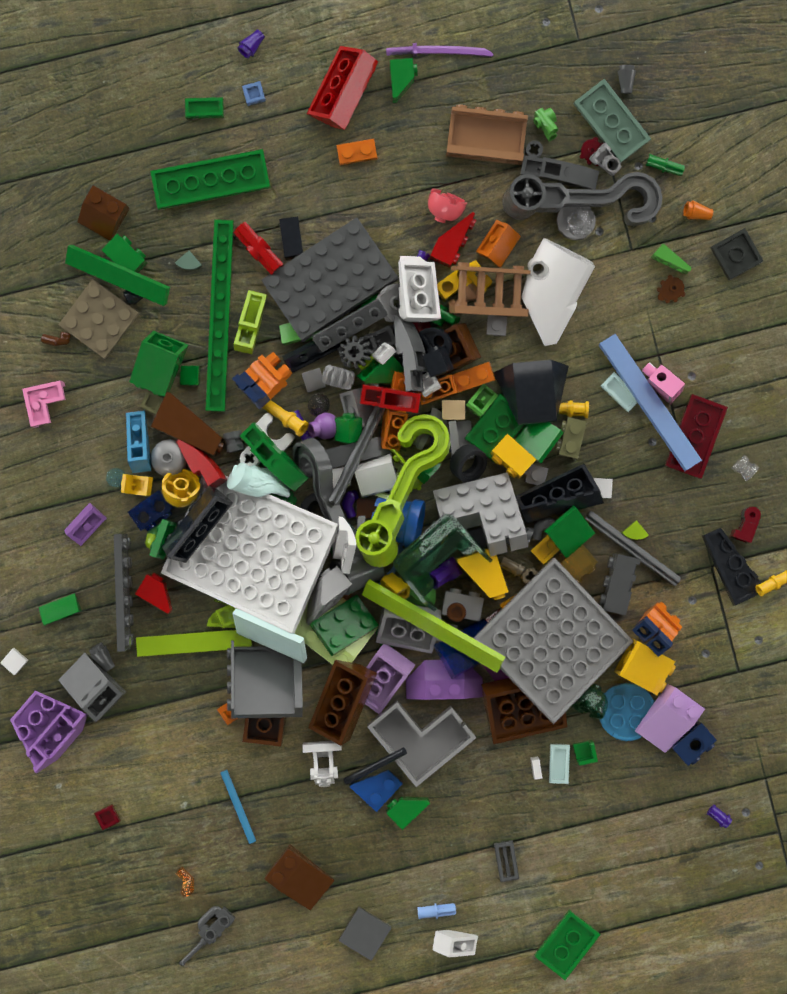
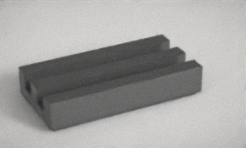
[494,840,519,882]

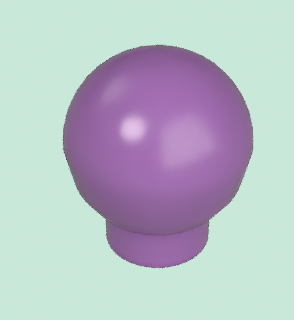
[308,413,336,439]

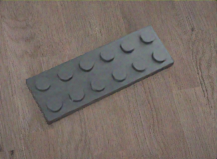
[114,534,134,652]

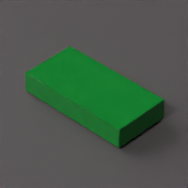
[185,97,224,119]

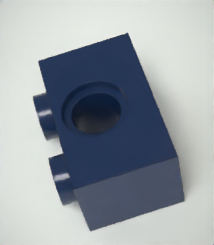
[671,721,717,766]

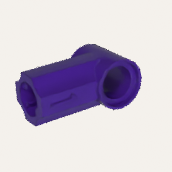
[426,557,463,589]

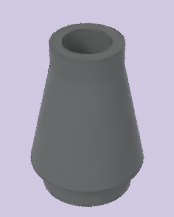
[617,65,637,94]
[89,642,115,672]

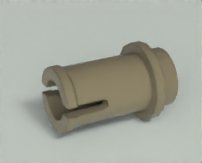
[500,556,525,577]

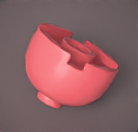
[428,188,467,223]

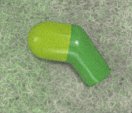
[145,524,159,549]

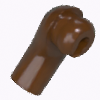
[41,332,71,346]

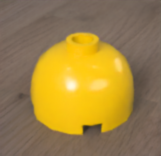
[162,469,200,508]

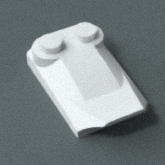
[398,256,441,322]

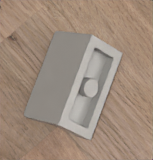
[339,388,374,427]
[448,420,475,459]

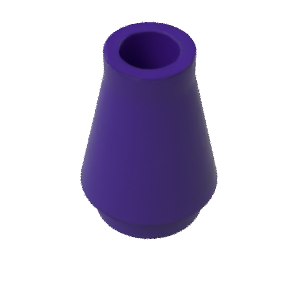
[237,30,265,58]

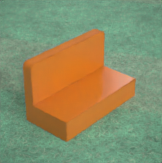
[476,220,521,267]

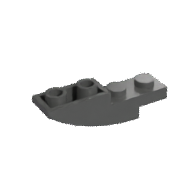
[520,155,599,190]
[394,315,428,393]

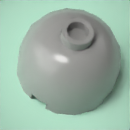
[150,439,188,476]

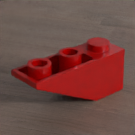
[430,212,477,268]

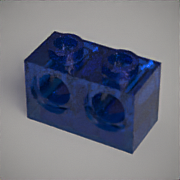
[128,490,175,532]

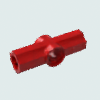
[233,222,284,275]

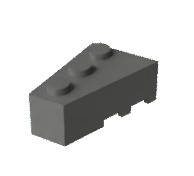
[599,553,641,615]

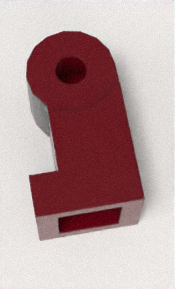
[730,507,761,543]

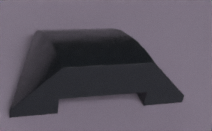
[493,360,569,425]

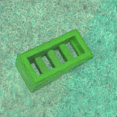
[651,244,691,274]

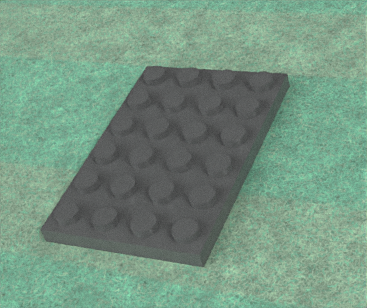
[261,217,399,342]

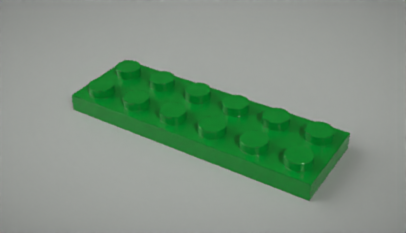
[150,149,271,210]

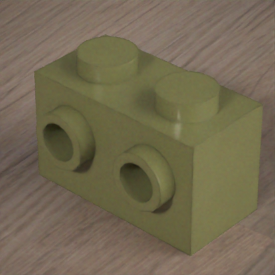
[555,417,587,460]

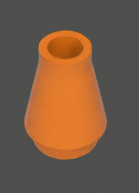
[683,200,713,220]

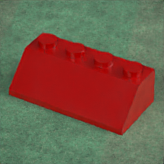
[307,46,379,130]

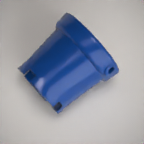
[371,497,425,550]

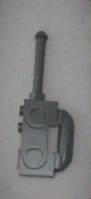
[179,906,236,966]

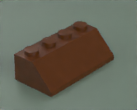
[308,660,377,746]

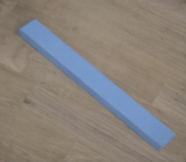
[599,334,702,471]

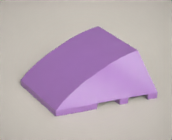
[10,691,88,773]

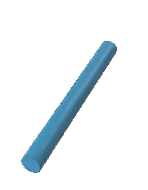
[220,770,256,844]

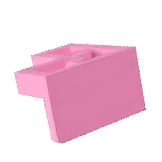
[22,381,66,428]

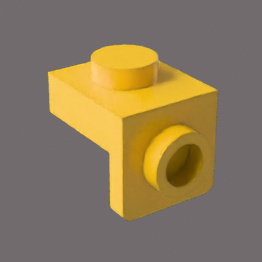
[121,474,153,496]

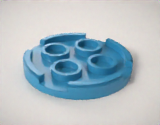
[598,683,654,741]

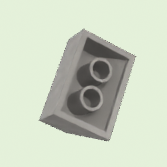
[306,566,352,625]
[376,605,441,654]

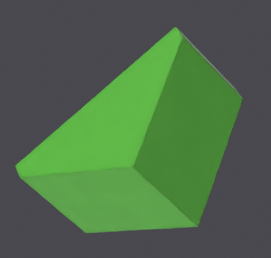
[465,384,498,418]

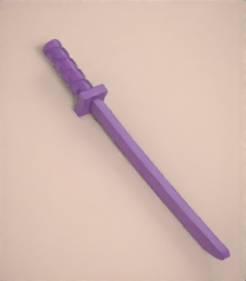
[386,43,493,57]

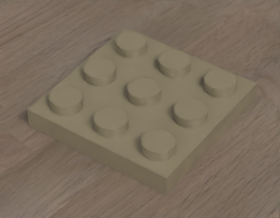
[59,279,140,359]

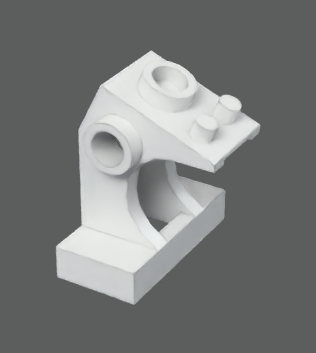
[303,741,342,787]

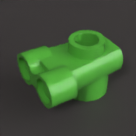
[533,108,558,141]

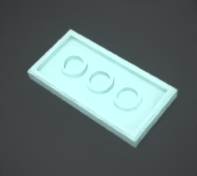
[233,609,307,663]

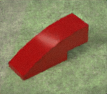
[360,384,421,413]
[176,440,227,488]

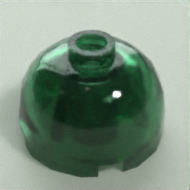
[571,683,608,719]

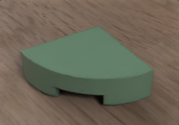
[175,251,202,270]

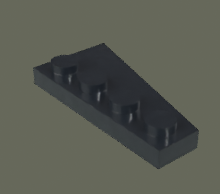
[702,528,761,606]

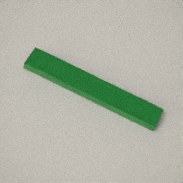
[65,244,170,306]

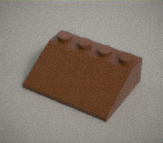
[481,678,568,744]

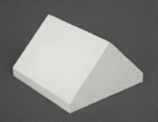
[355,453,397,498]

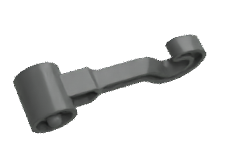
[502,172,663,226]
[292,438,384,595]

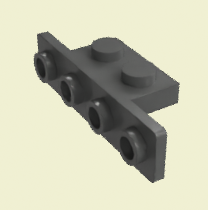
[313,299,388,352]

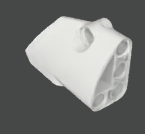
[521,238,595,346]

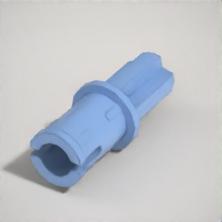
[417,903,456,919]

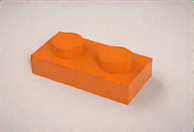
[337,139,377,165]

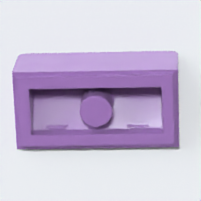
[64,503,107,546]

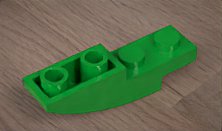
[240,422,309,492]

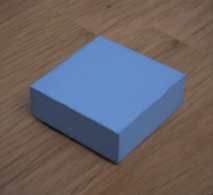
[242,81,266,106]

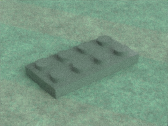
[573,79,651,163]

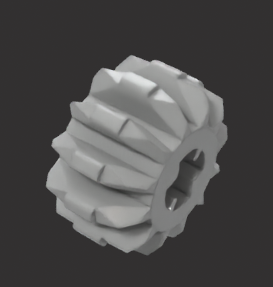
[322,365,355,390]

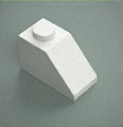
[432,930,478,957]

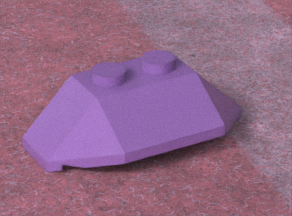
[406,659,483,700]

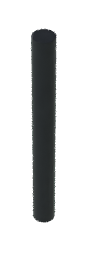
[344,747,407,785]

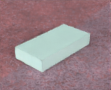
[600,372,638,412]
[549,744,570,784]

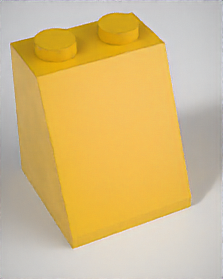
[456,548,508,600]
[614,638,676,695]

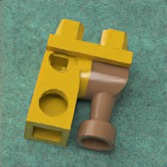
[437,260,493,315]

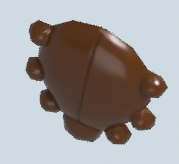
[657,275,685,304]

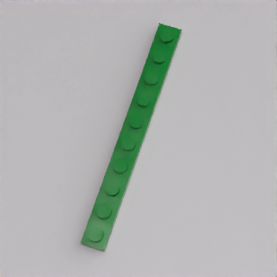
[206,219,234,412]

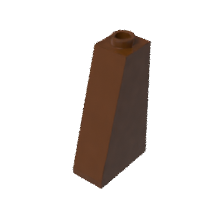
[151,392,225,456]

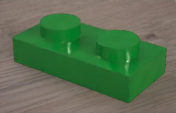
[149,519,177,559]

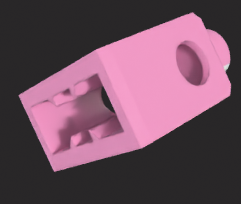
[642,362,685,405]

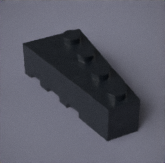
[515,464,604,523]

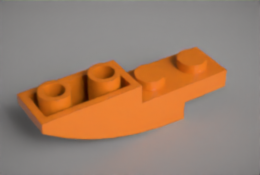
[418,362,495,405]
[381,371,408,451]

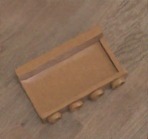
[446,105,528,165]

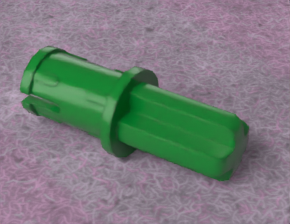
[646,154,685,176]

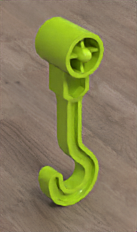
[355,414,451,568]

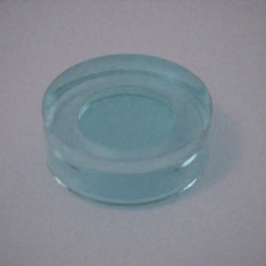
[106,468,125,487]

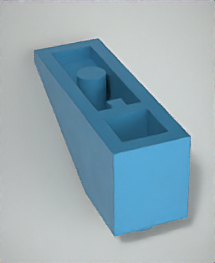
[126,410,151,473]

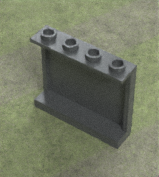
[227,641,303,718]

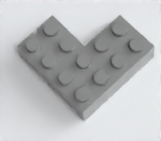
[433,473,528,556]
[367,700,476,787]

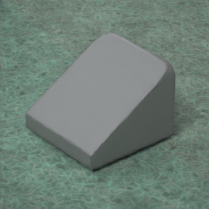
[301,368,326,393]

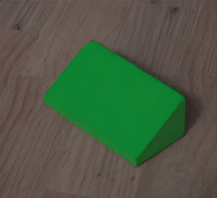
[39,593,82,625]

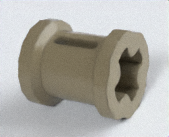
[521,568,538,584]

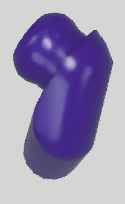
[342,490,359,519]

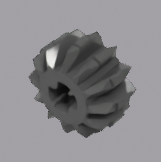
[339,336,372,369]

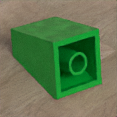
[129,330,188,397]

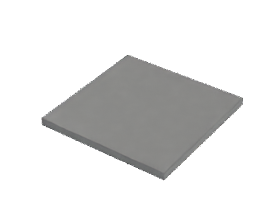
[474,558,634,724]

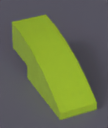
[234,290,267,354]

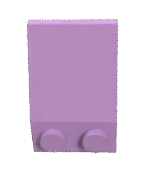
[365,644,415,714]
[635,684,705,753]

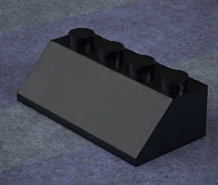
[162,486,233,563]

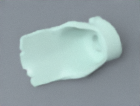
[227,462,290,498]

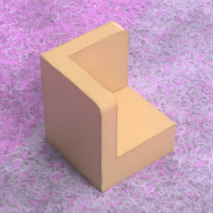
[442,400,465,421]

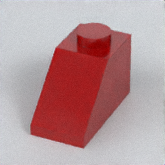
[135,573,173,614]

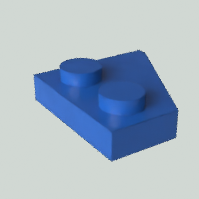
[349,770,403,812]

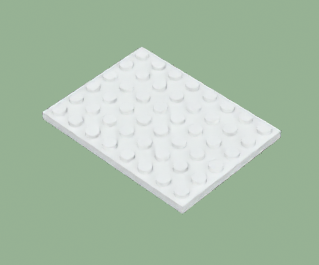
[161,476,339,633]

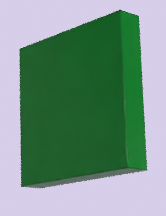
[515,422,564,463]
[545,505,595,558]

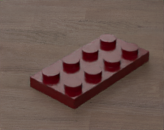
[665,394,728,479]

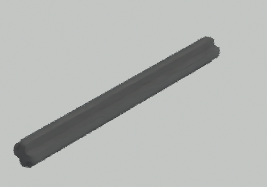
[329,406,386,505]
[585,511,681,586]

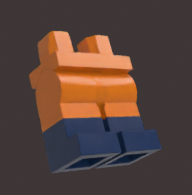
[232,352,292,410]
[632,602,682,657]

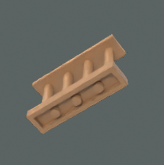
[449,262,531,317]

